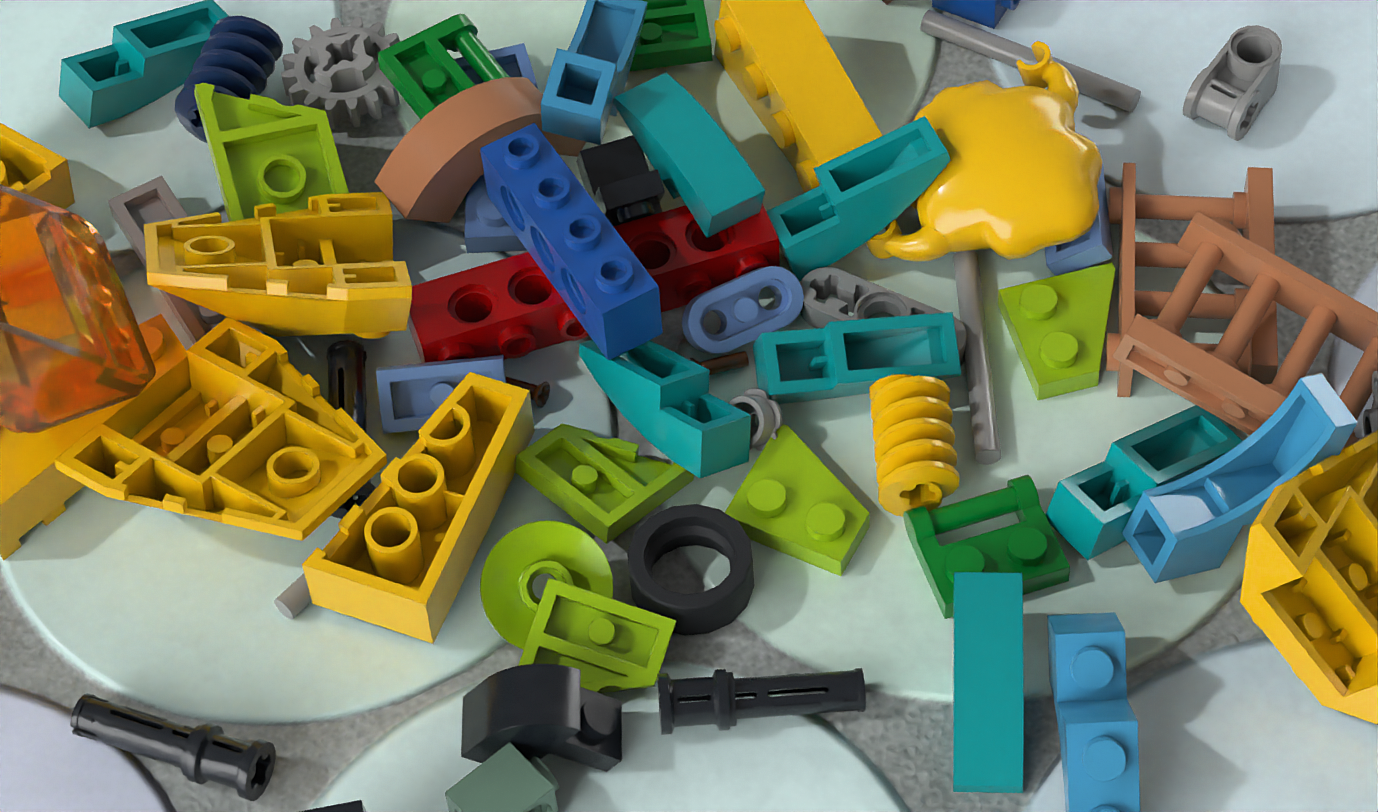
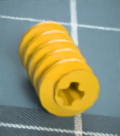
[869,374,960,517]

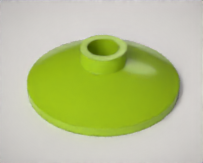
[480,520,613,650]

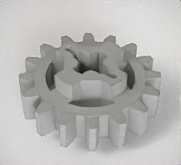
[281,17,400,129]

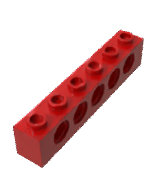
[408,203,780,363]

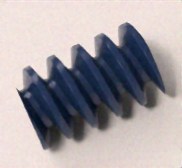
[174,16,283,143]

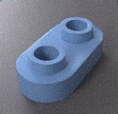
[682,266,804,354]

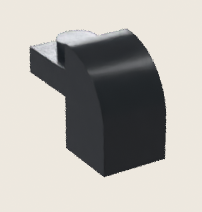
[576,135,665,226]
[461,664,622,772]

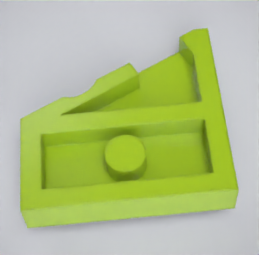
[998,262,1115,400]
[515,423,694,544]
[725,423,870,576]
[518,577,676,694]

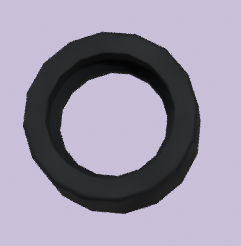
[627,504,754,636]

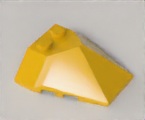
[144,192,412,339]
[54,317,387,541]
[1240,429,1378,725]

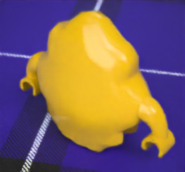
[866,41,1102,262]

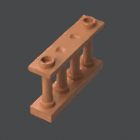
[1106,163,1278,397]
[1112,211,1378,448]

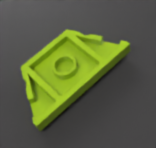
[194,83,349,222]

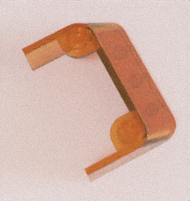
[0,184,156,434]

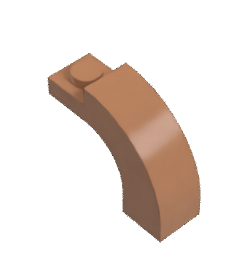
[374,77,586,223]

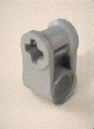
[1183,25,1282,141]

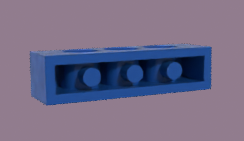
[480,123,663,361]

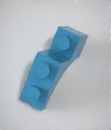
[541,0,647,145]
[1122,373,1358,583]
[1047,612,1140,812]

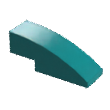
[59,0,229,129]
[613,73,766,238]
[766,116,951,282]
[752,312,961,404]
[579,340,751,479]
[1045,405,1243,561]
[953,572,1024,793]

